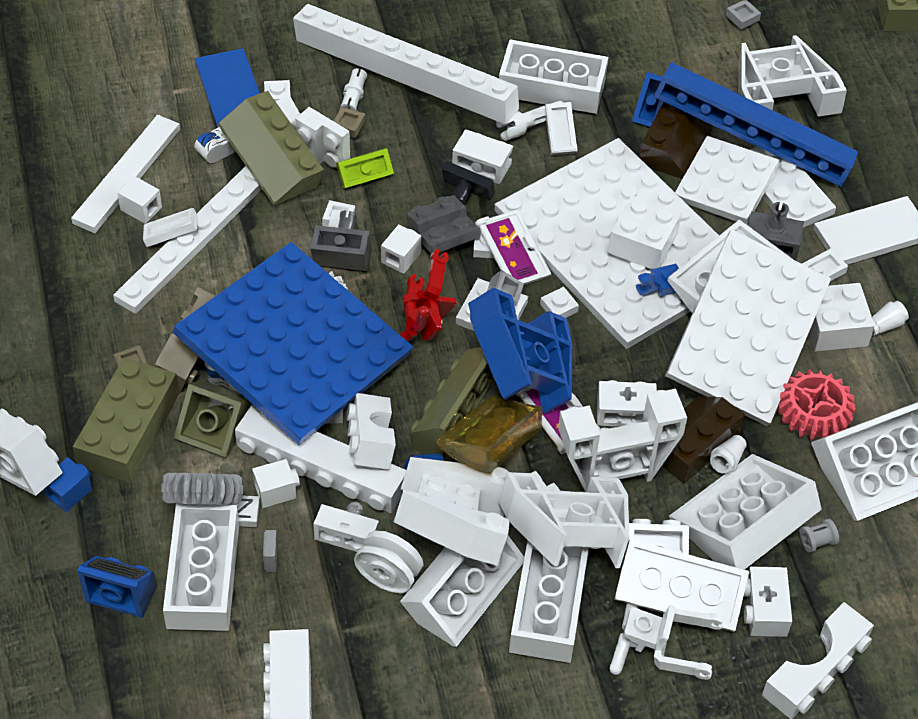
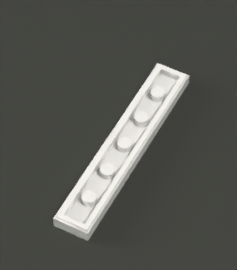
[71,115,180,233]

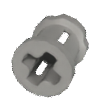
[799,518,839,552]

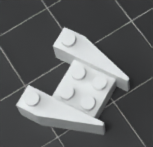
[738,35,847,116]
[558,389,687,492]
[394,457,510,566]
[499,472,629,568]

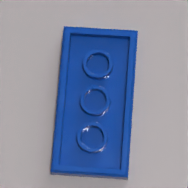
[195,48,260,128]

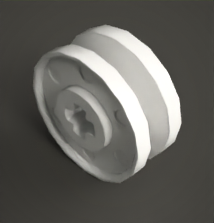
[354,531,424,594]

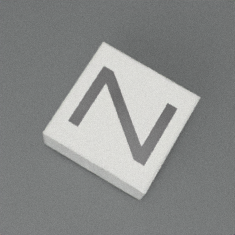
[237,495,260,527]

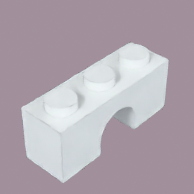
[346,393,395,469]

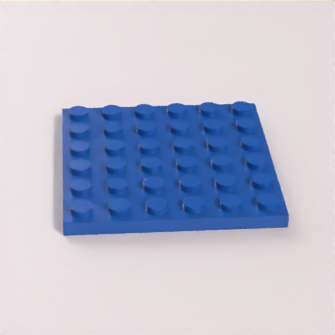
[173,242,413,445]

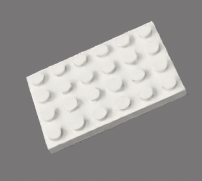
[665,229,831,426]

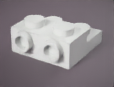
[292,107,350,168]
[625,519,689,555]

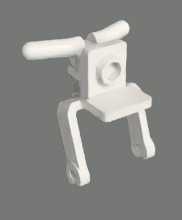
[610,603,723,680]

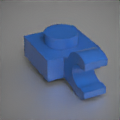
[636,264,679,296]

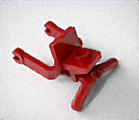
[399,249,457,342]

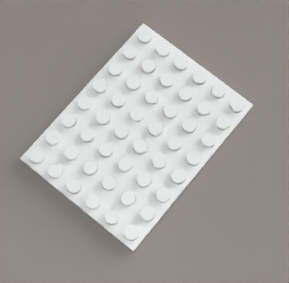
[494,138,719,349]

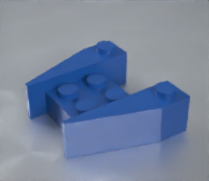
[468,287,572,414]

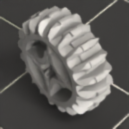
[161,473,243,505]

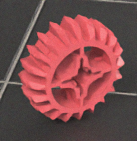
[778,369,855,441]

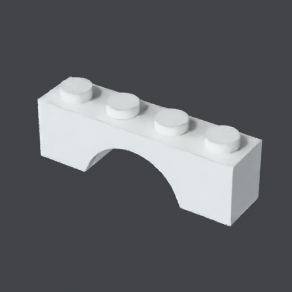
[762,602,874,719]

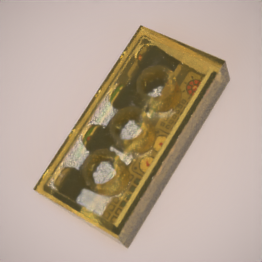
[436,396,542,474]

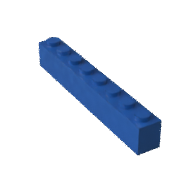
[654,62,858,187]

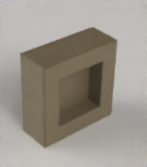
[334,107,366,138]

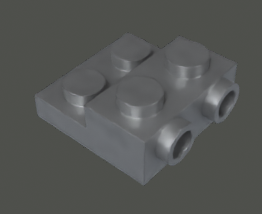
[407,195,480,254]

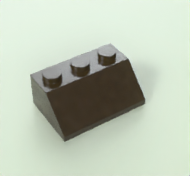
[639,102,713,179]
[662,397,745,484]

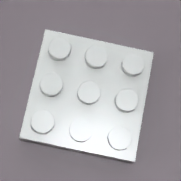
[675,136,779,225]

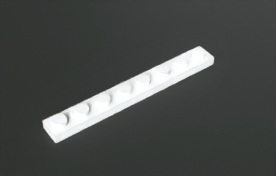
[113,166,262,314]

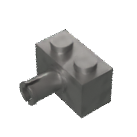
[748,202,804,261]
[310,210,371,271]

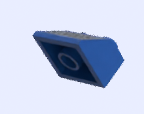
[77,556,157,618]

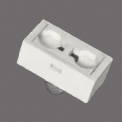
[314,502,379,552]

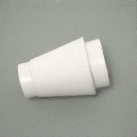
[872,301,909,336]
[710,435,746,473]

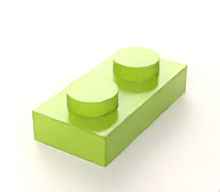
[336,148,394,188]

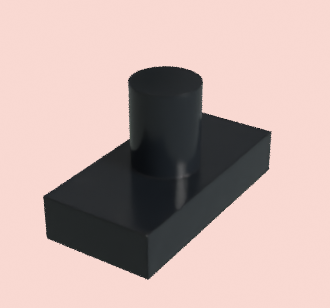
[442,161,495,204]

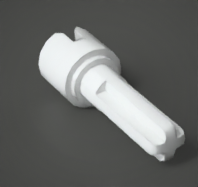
[496,100,563,141]

